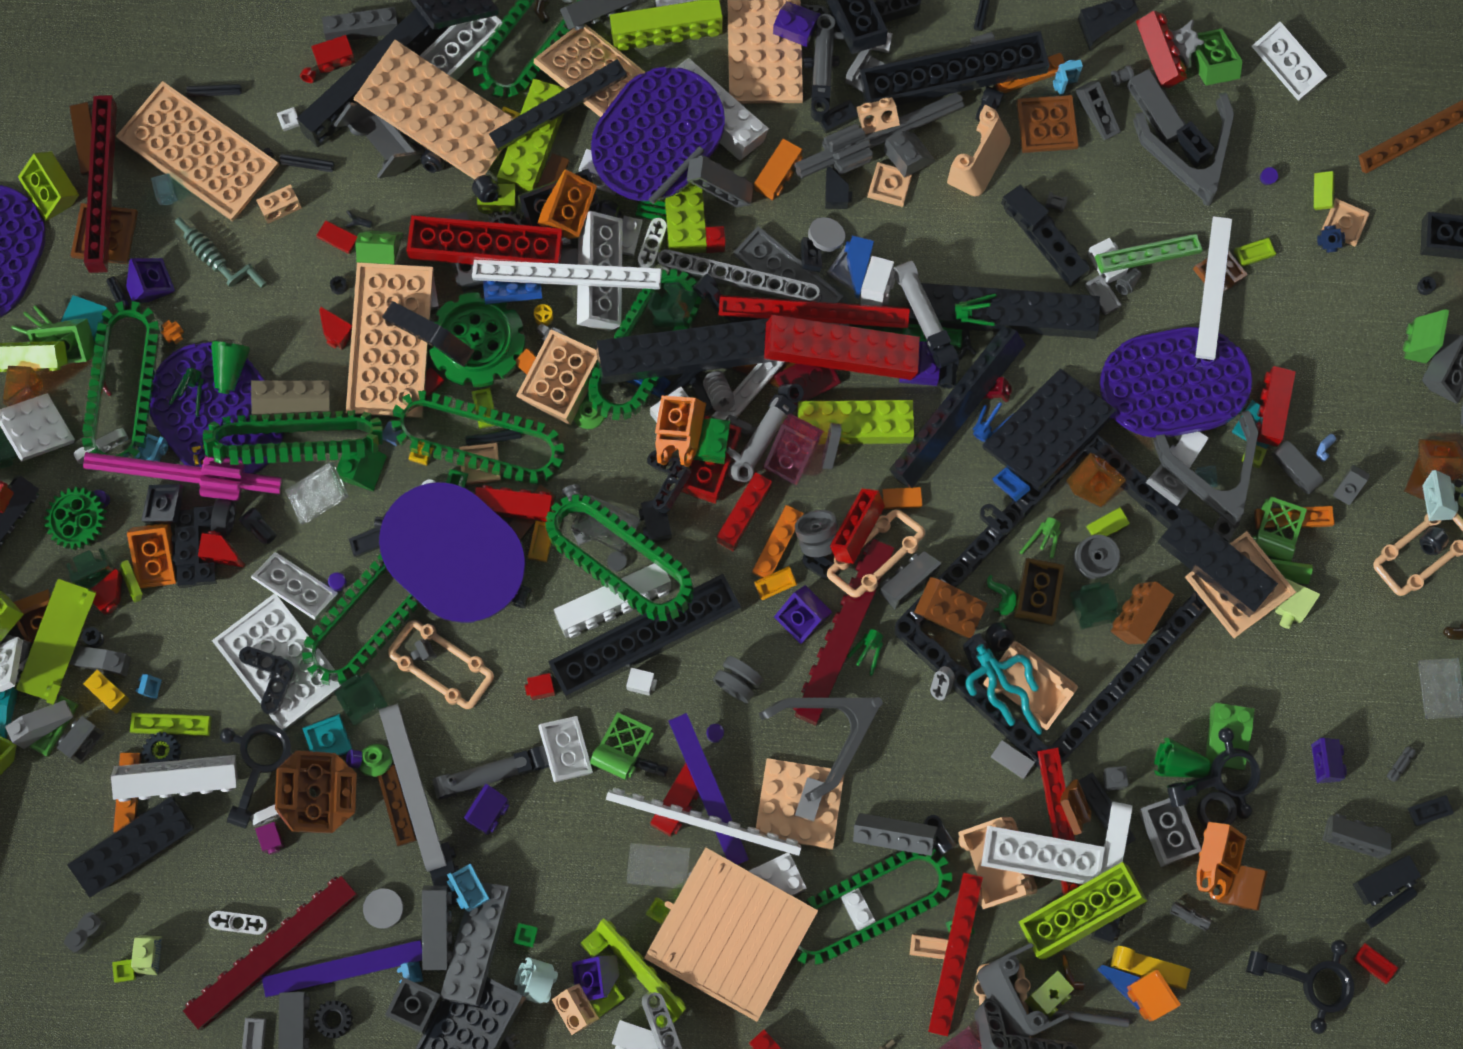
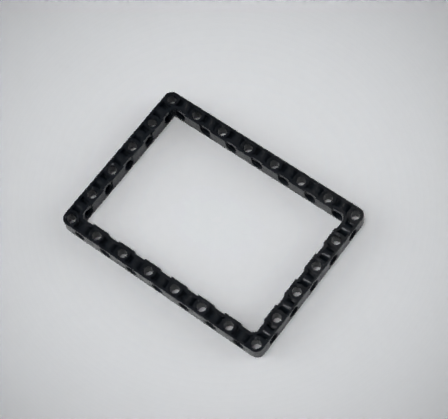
[894,434,1208,770]

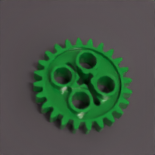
[44,487,107,550]

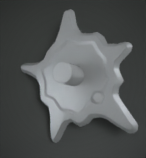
[1169,20,1204,68]

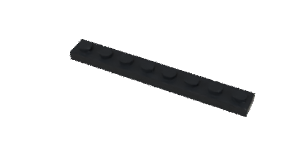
[489,59,628,151]

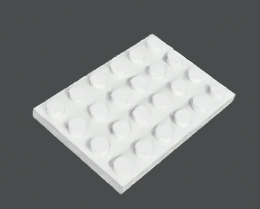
[212,593,345,731]

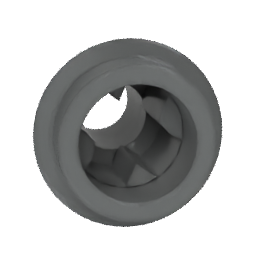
[1116,268,1142,295]

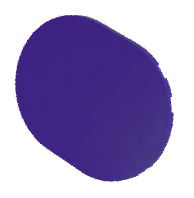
[591,67,725,201]
[0,185,45,318]
[1100,327,1252,438]
[150,342,284,474]
[379,482,525,623]

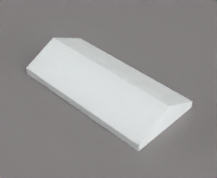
[1252,22,1327,101]
[251,552,338,620]

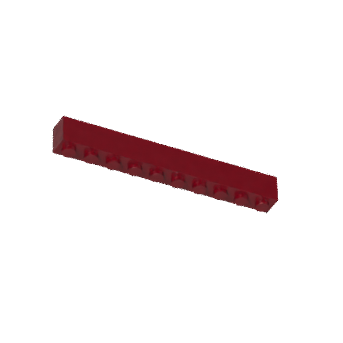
[84,95,117,273]
[793,539,894,726]
[183,876,359,1031]

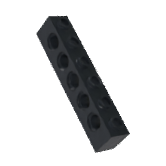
[1001,184,1090,288]

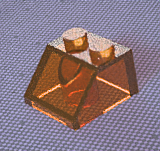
[3,365,43,407]
[1418,439,1463,480]
[1066,453,1126,508]

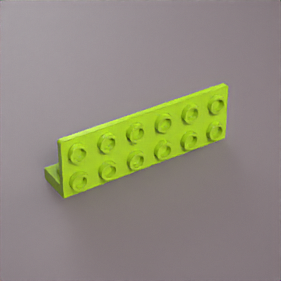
[16,579,96,705]
[580,918,686,1027]

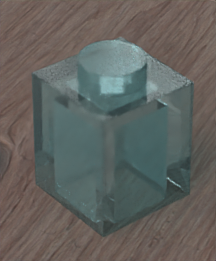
[151,173,178,205]

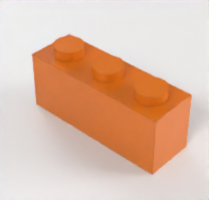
[754,139,803,200]

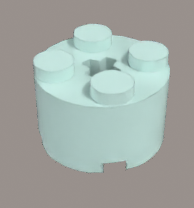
[514,957,558,1004]

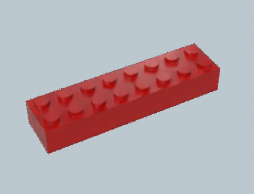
[407,215,563,265]
[764,315,920,380]

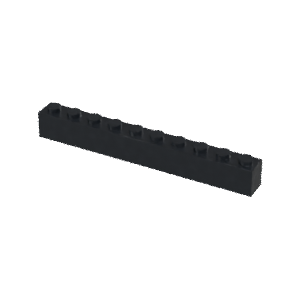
[889,326,1026,488]

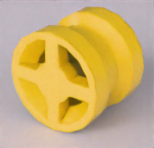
[534,304,553,326]

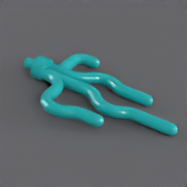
[966,644,1042,736]

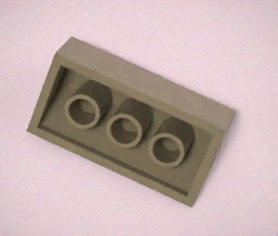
[251,381,330,421]

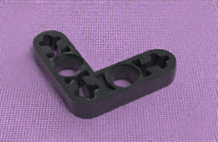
[647,450,692,513]
[239,646,295,715]

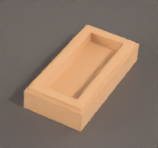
[909,934,948,960]

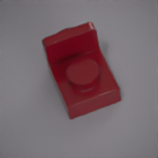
[983,377,1012,402]

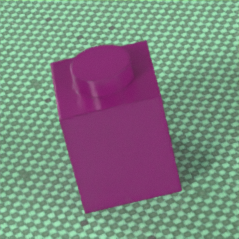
[255,822,285,855]

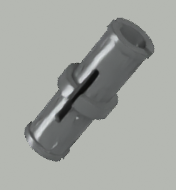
[1170,901,1212,931]

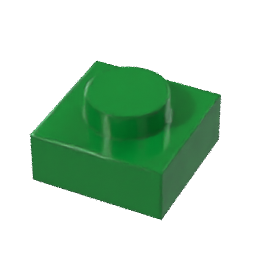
[513,923,538,948]

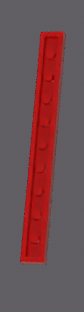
[719,295,910,328]

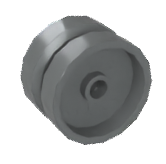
[795,510,839,557]
[1073,535,1120,579]
[713,656,764,703]

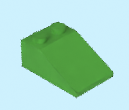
[1192,29,1242,86]
[356,230,403,265]
[1403,309,1449,364]
[27,318,95,363]
[1205,703,1254,770]

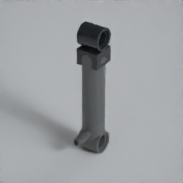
[811,14,844,122]
[432,746,550,799]

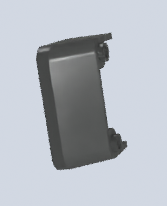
[334,102,425,178]
[977,943,1069,1037]

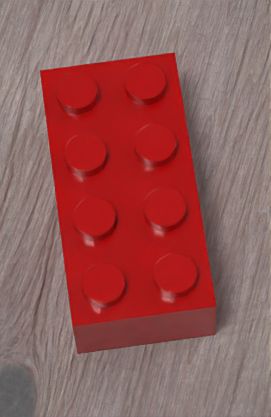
[681,416,741,504]

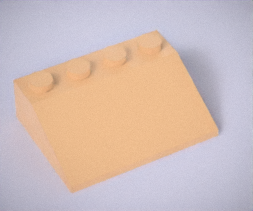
[516,330,598,425]

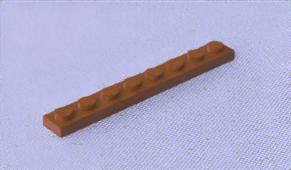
[1358,100,1463,173]

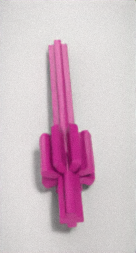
[83,452,282,501]

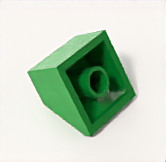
[686,418,730,464]
[335,439,387,492]

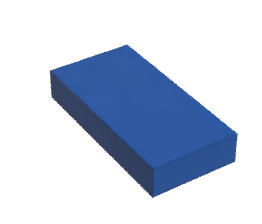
[992,467,1031,501]

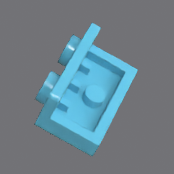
[1053,60,1083,96]
[138,433,168,462]
[447,864,490,912]

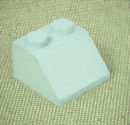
[1422,470,1458,521]

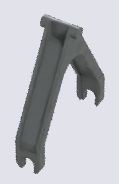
[1133,92,1234,206]
[1154,411,1258,528]
[758,697,883,802]

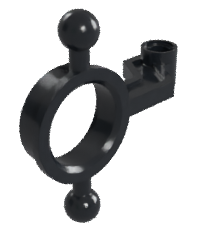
[692,274,766,369]
[220,724,292,829]
[1167,727,1260,819]
[1246,940,1354,1034]

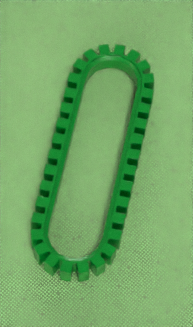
[588,269,701,420]
[545,495,694,621]

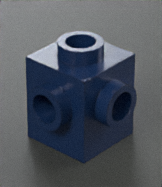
[1317,225,1345,253]

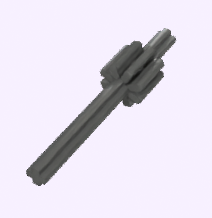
[794,93,964,179]

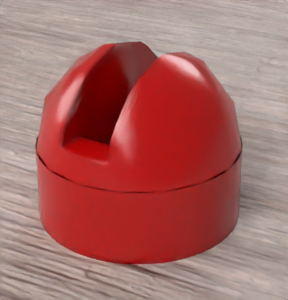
[300,67,316,83]

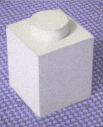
[626,668,657,696]

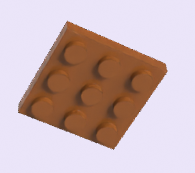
[1017,95,1078,153]
[71,203,138,264]

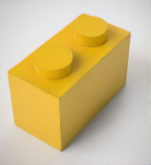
[83,670,130,714]

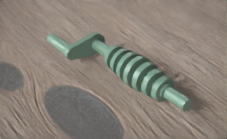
[175,217,267,288]

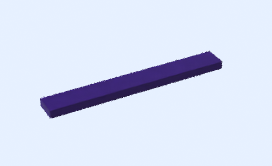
[668,713,749,865]
[262,940,422,998]

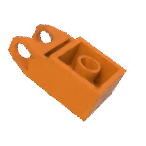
[655,395,706,467]
[1197,822,1247,900]

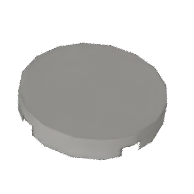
[808,217,845,252]
[363,889,404,929]

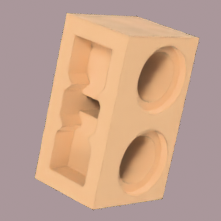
[856,97,900,134]
[257,184,302,224]
[552,983,599,1035]

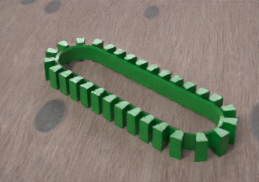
[473,0,580,98]
[82,301,160,459]
[391,391,564,484]
[203,410,383,465]
[302,554,421,686]
[797,849,952,965]

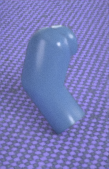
[1316,434,1336,462]

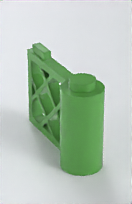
[1252,496,1307,562]
[590,712,654,780]

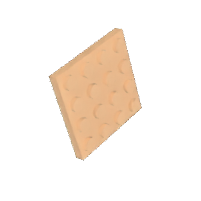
[1185,531,1296,639]
[756,758,844,850]

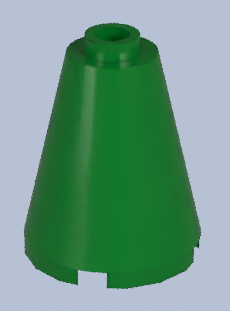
[211,341,250,394]
[1154,738,1212,778]

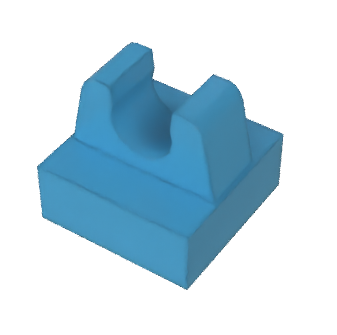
[136,674,162,699]
[397,962,423,983]

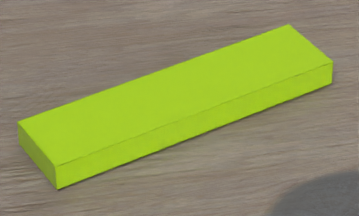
[130,713,212,736]

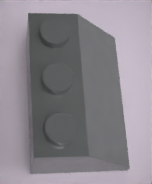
[1422,333,1463,403]
[879,551,941,609]
[1322,814,1391,859]

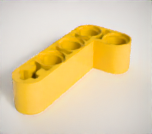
[1110,946,1191,990]

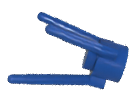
[973,402,1014,442]

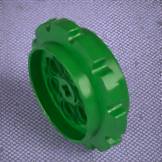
[429,292,525,387]

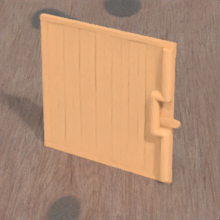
[644,847,818,1022]

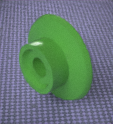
[573,397,605,429]
[359,744,392,777]

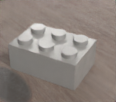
[1139,798,1201,867]

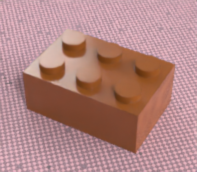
[914,577,988,638]
[1110,582,1174,644]

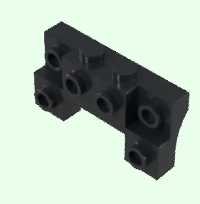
[172,506,217,588]

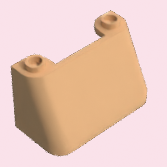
[947,105,1011,197]
[983,641,1078,730]
[958,817,1037,909]

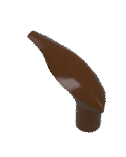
[1063,955,1084,994]

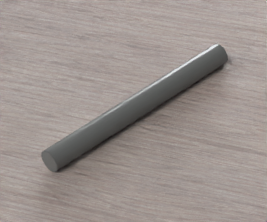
[649,146,704,204]
[1051,1009,1129,1027]

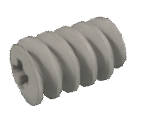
[703,371,735,412]

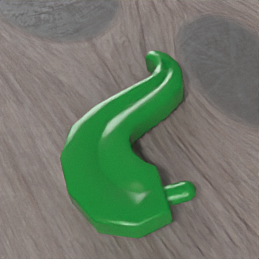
[986,575,1017,616]

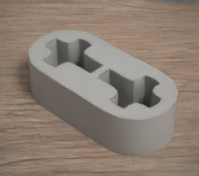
[930,666,955,700]

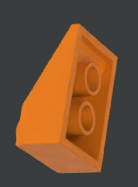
[537,169,597,239]
[127,523,176,588]
[1127,969,1181,1022]

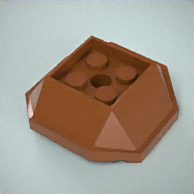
[275,751,357,834]

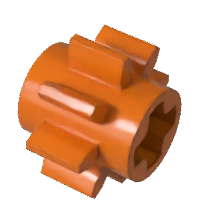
[161,320,184,344]

